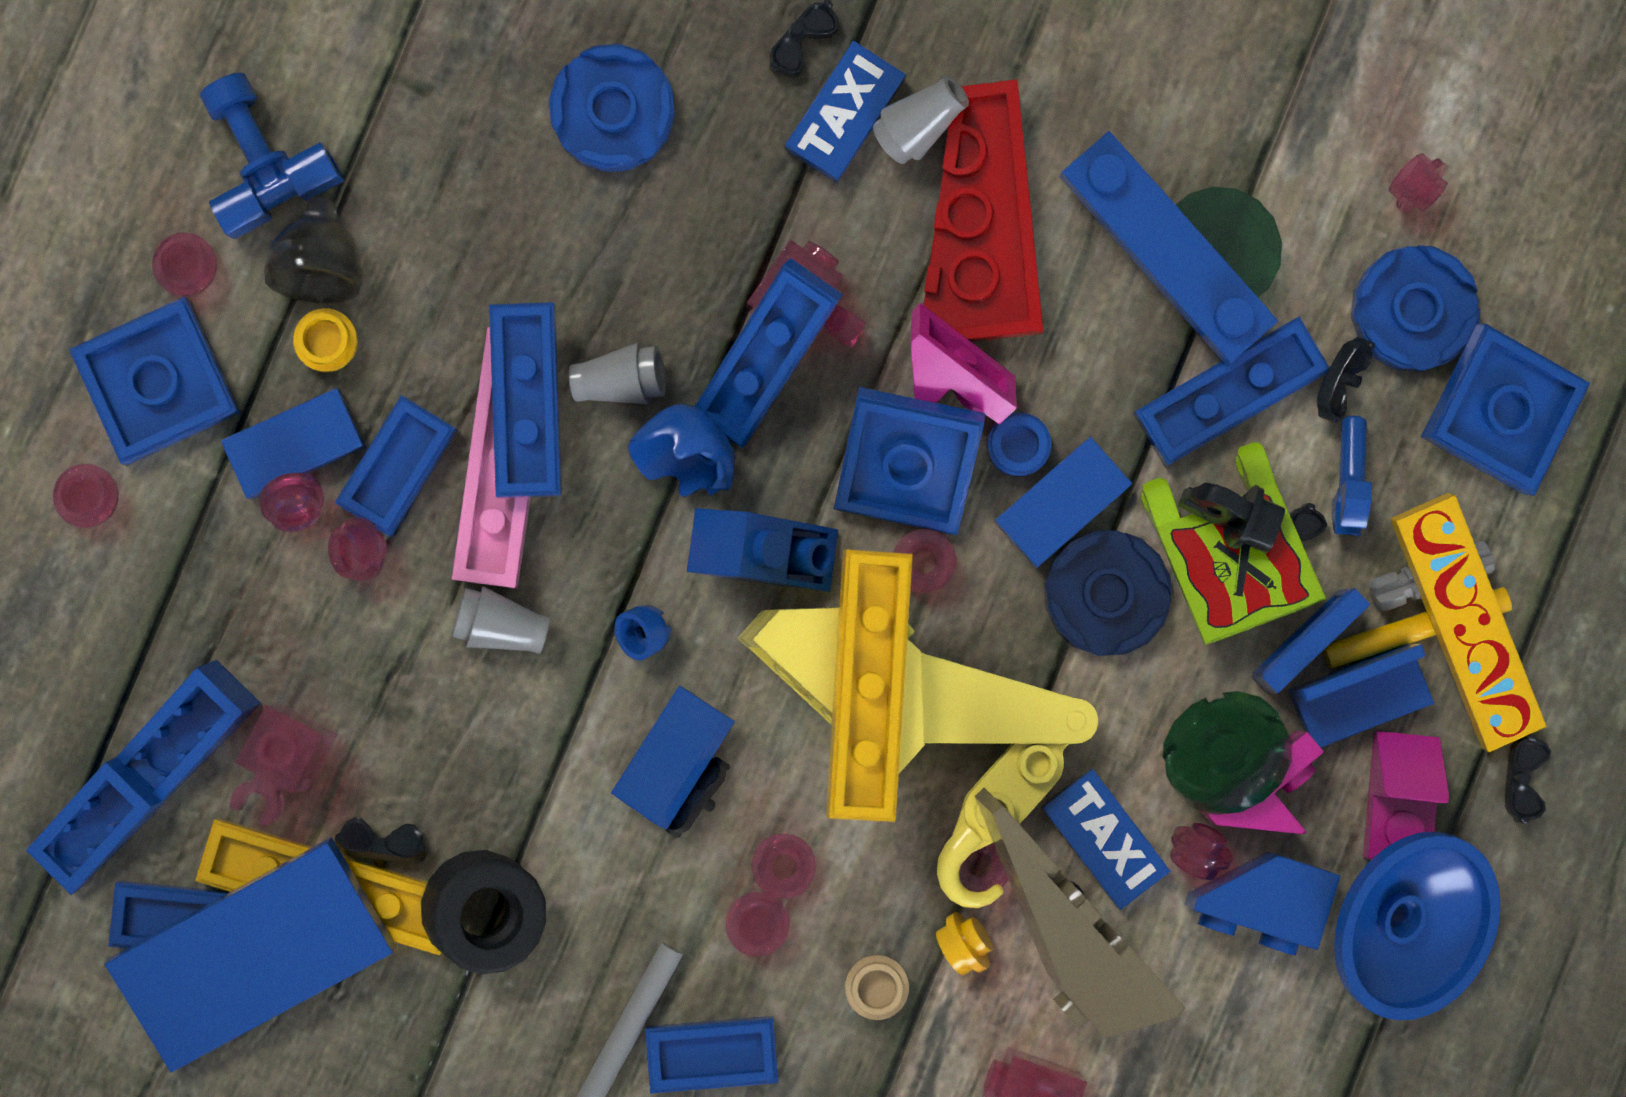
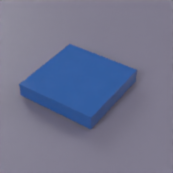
[69,296,241,466]
[1421,324,1590,496]
[834,387,985,536]

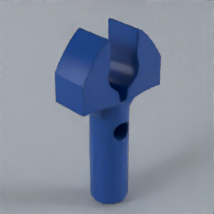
[1332,415,1372,536]

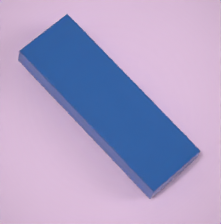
[695,258,844,448]
[489,302,562,498]
[1133,317,1329,467]

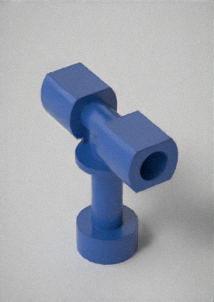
[199,73,345,239]

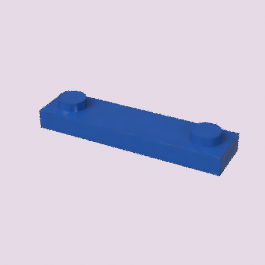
[1059,131,1278,366]

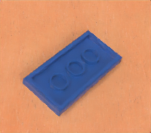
[104,837,397,1073]

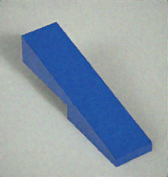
[26,659,261,895]

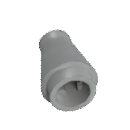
[873,75,969,164]
[569,342,666,405]
[452,586,550,654]

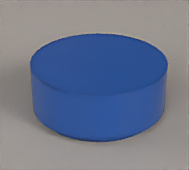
[986,412,1051,477]

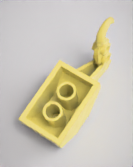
[737,607,1098,908]

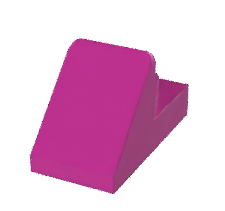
[911,303,1017,425]
[1199,731,1324,834]
[1363,731,1449,859]

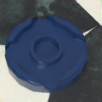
[1044,530,1172,656]

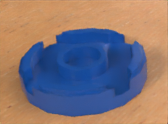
[549,44,675,172]
[1351,245,1480,372]

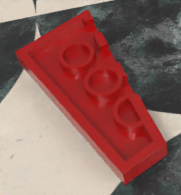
[924,79,1044,342]

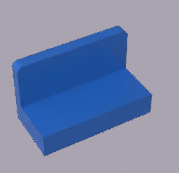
[1288,644,1434,748]

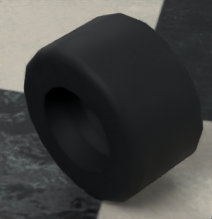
[421,850,546,974]

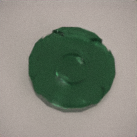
[1176,187,1282,297]
[1163,691,1292,815]

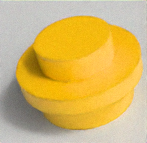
[293,308,358,372]
[936,912,993,975]

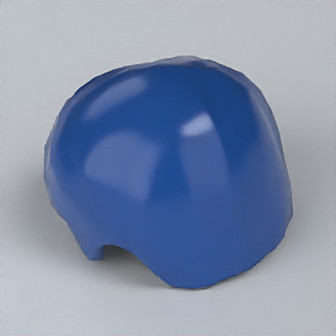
[627,404,736,497]

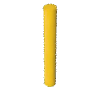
[1322,587,1512,669]

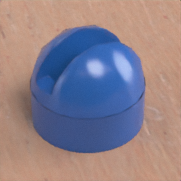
[615,605,671,660]

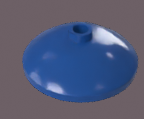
[1334,832,1500,1020]

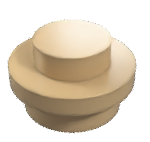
[845,954,909,1020]

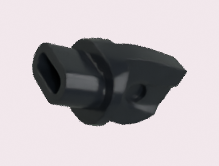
[1178,483,1285,554]

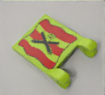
[1141,442,1326,646]

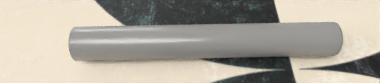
[576,942,684,1097]

